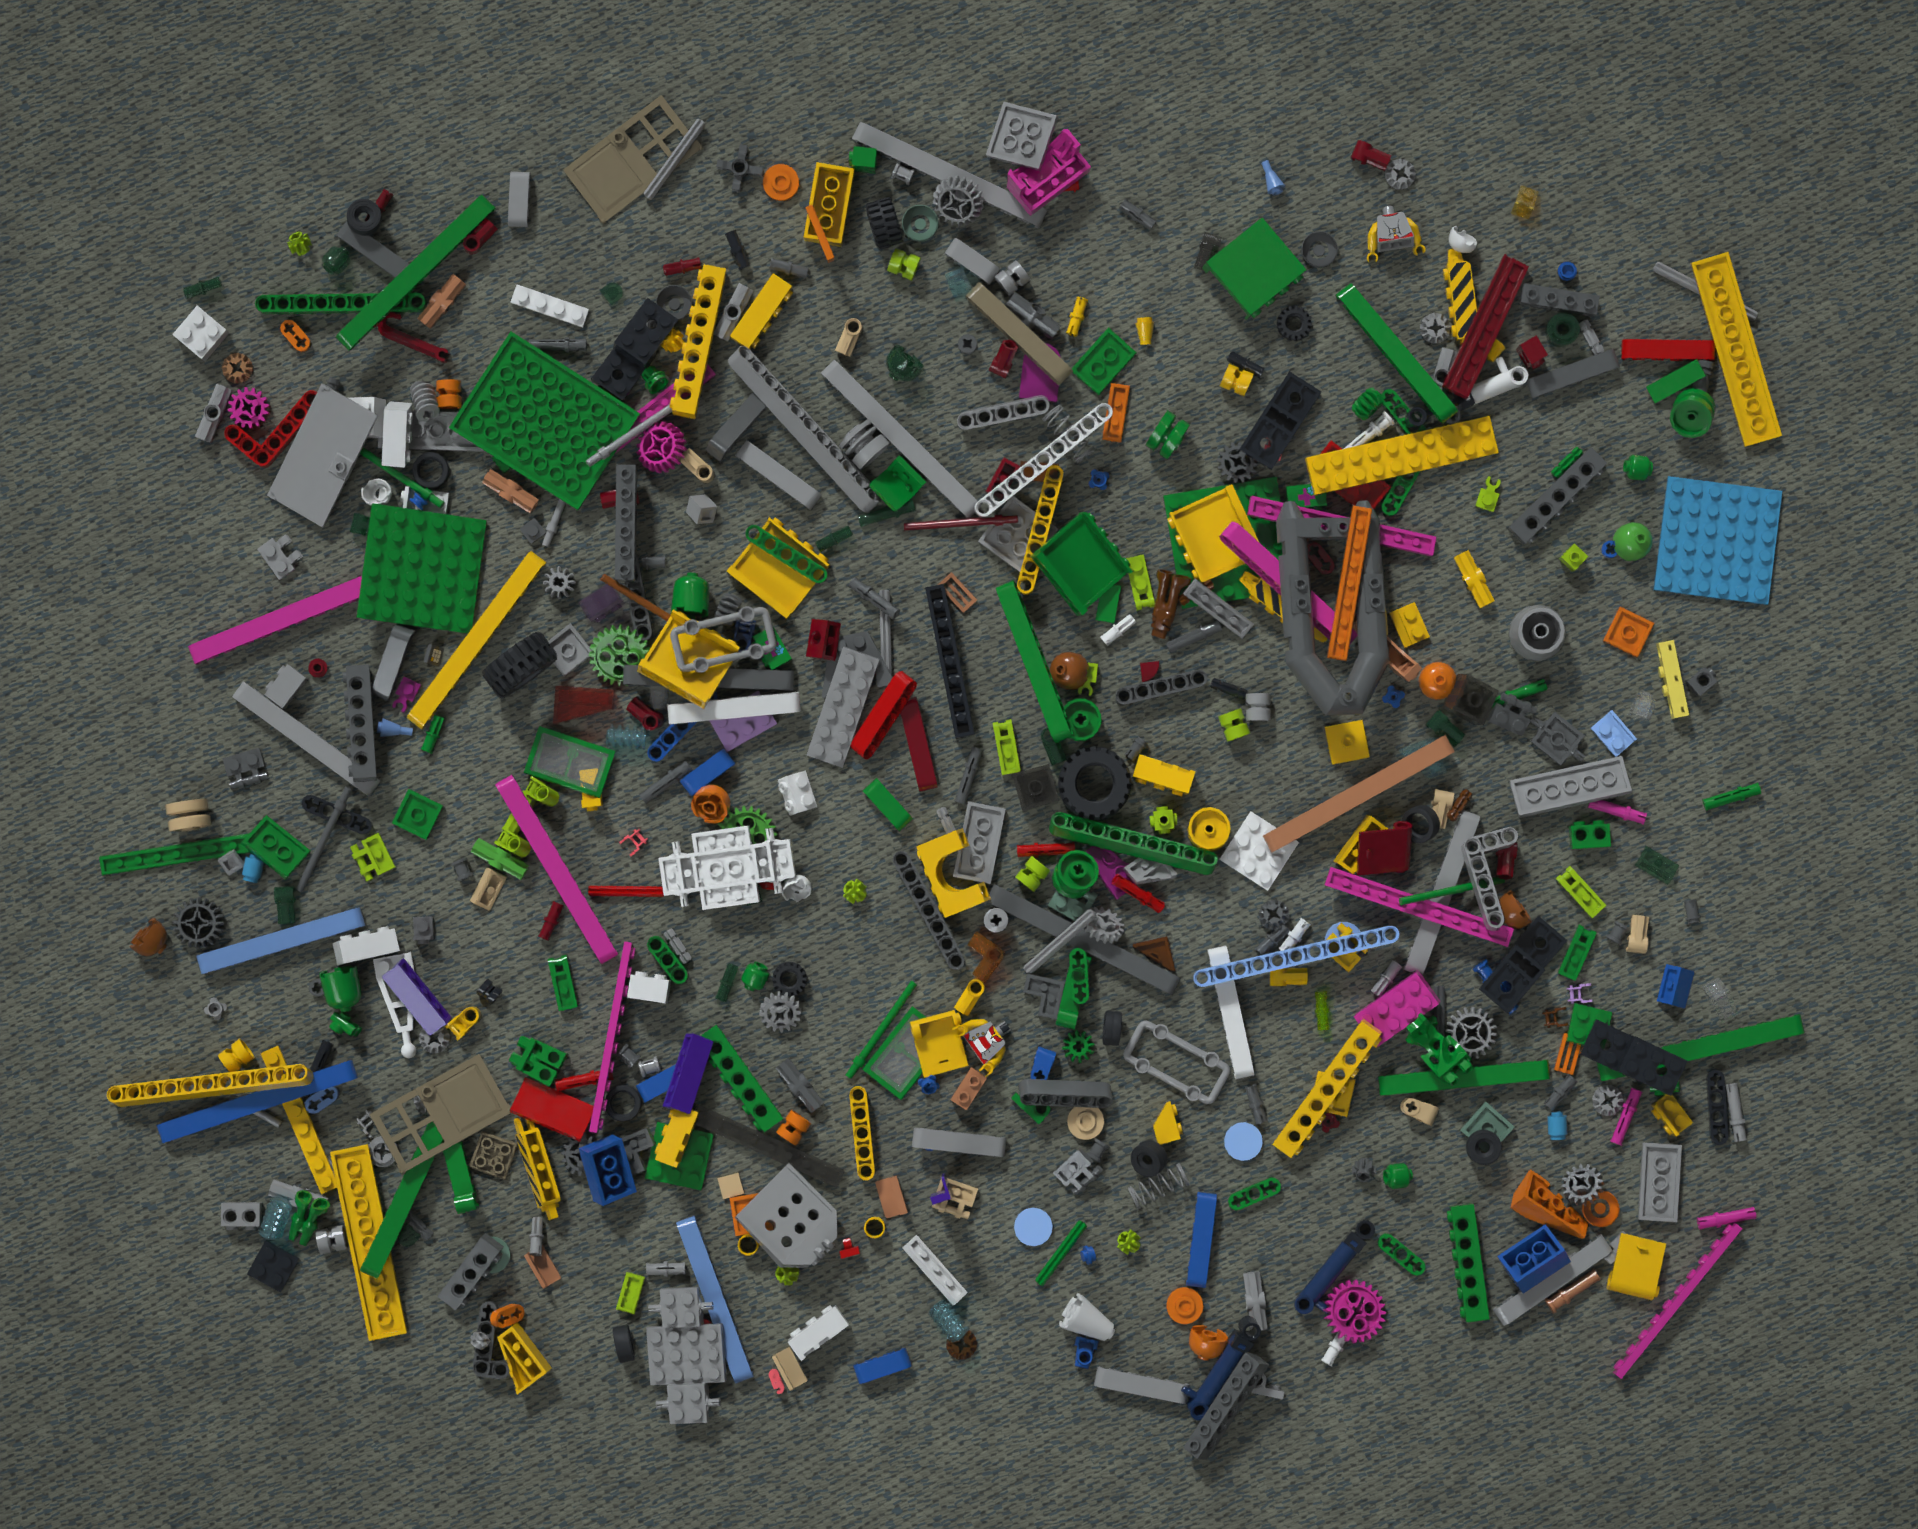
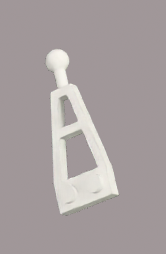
[373,952,416,1058]

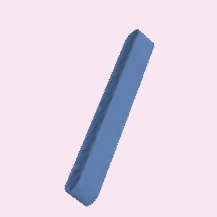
[196,907,365,974]
[676,1216,754,1383]

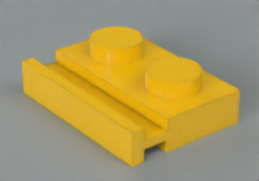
[1389,602,1430,648]

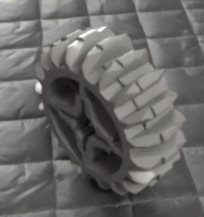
[933,175,984,226]
[1445,1007,1497,1058]

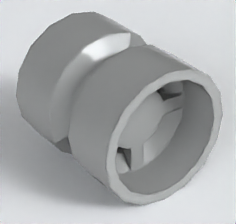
[995,260,1031,296]
[1246,693,1271,721]
[316,1225,348,1255]

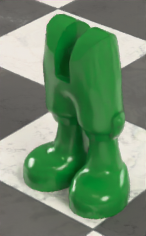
[288,1190,330,1246]

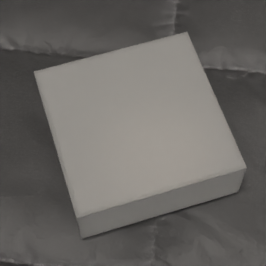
[218,849,244,876]

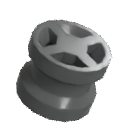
[958,334,977,355]

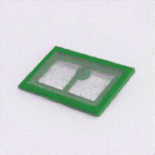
[524,726,616,798]
[862,1006,926,1100]

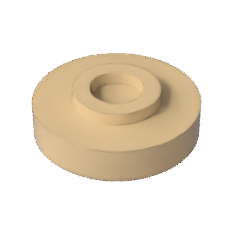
[1067,1107,1104,1140]

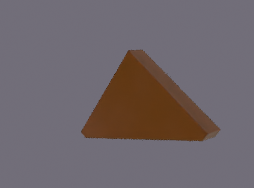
[1132,936,1175,971]

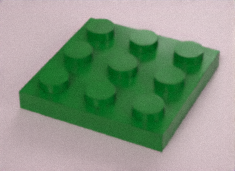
[645,1122,714,1190]

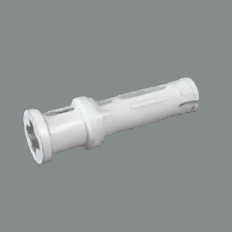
[1344,411,1395,449]

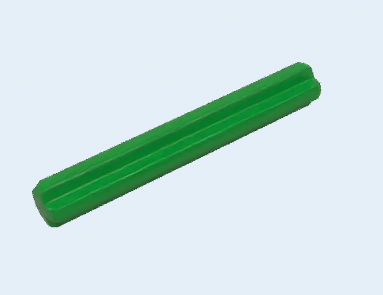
[1035,1220,1087,1286]

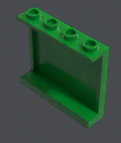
[1202,218,1306,320]
[1030,512,1133,616]

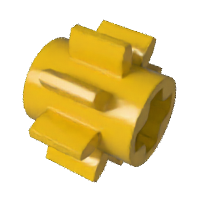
[661,328,684,353]

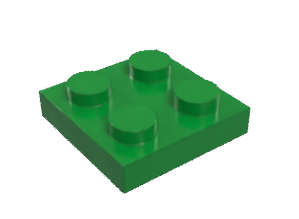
[392,789,443,840]
[1566,1003,1612,1050]

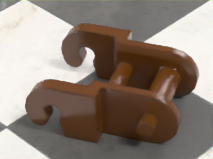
[1542,1007,1569,1028]

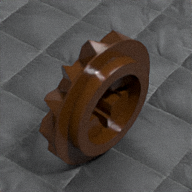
[946,1329,977,1360]

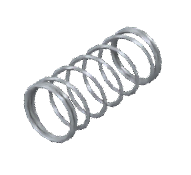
[1042,404,1096,463]
[1128,1163,1190,1209]

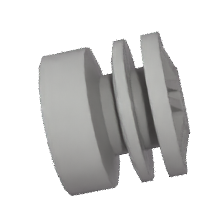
[839,419,890,470]

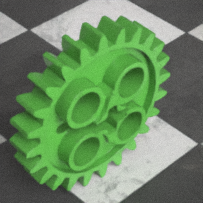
[589,625,650,686]
[718,806,778,844]

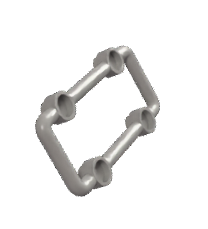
[670,606,776,673]
[1123,1020,1230,1104]

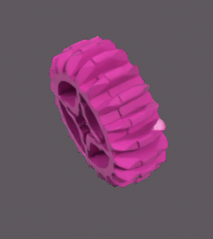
[636,422,687,473]

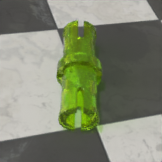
[1314,991,1330,1031]

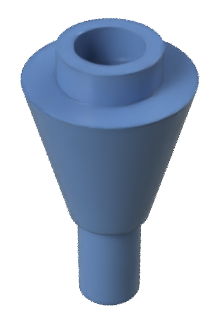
[1261,160,1285,196]
[377,718,413,737]

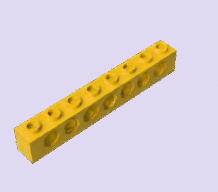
[669,264,727,419]
[1272,1019,1382,1158]

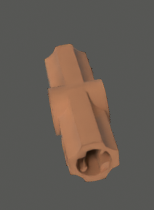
[417,274,466,329]
[482,469,539,514]

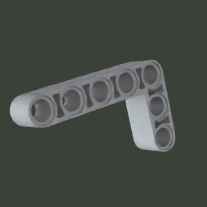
[1461,827,1518,931]

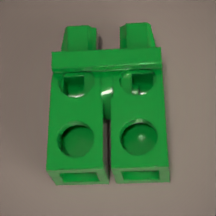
[509,1036,568,1087]

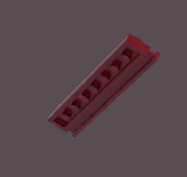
[1442,254,1529,399]

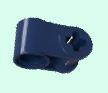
[733,620,757,651]

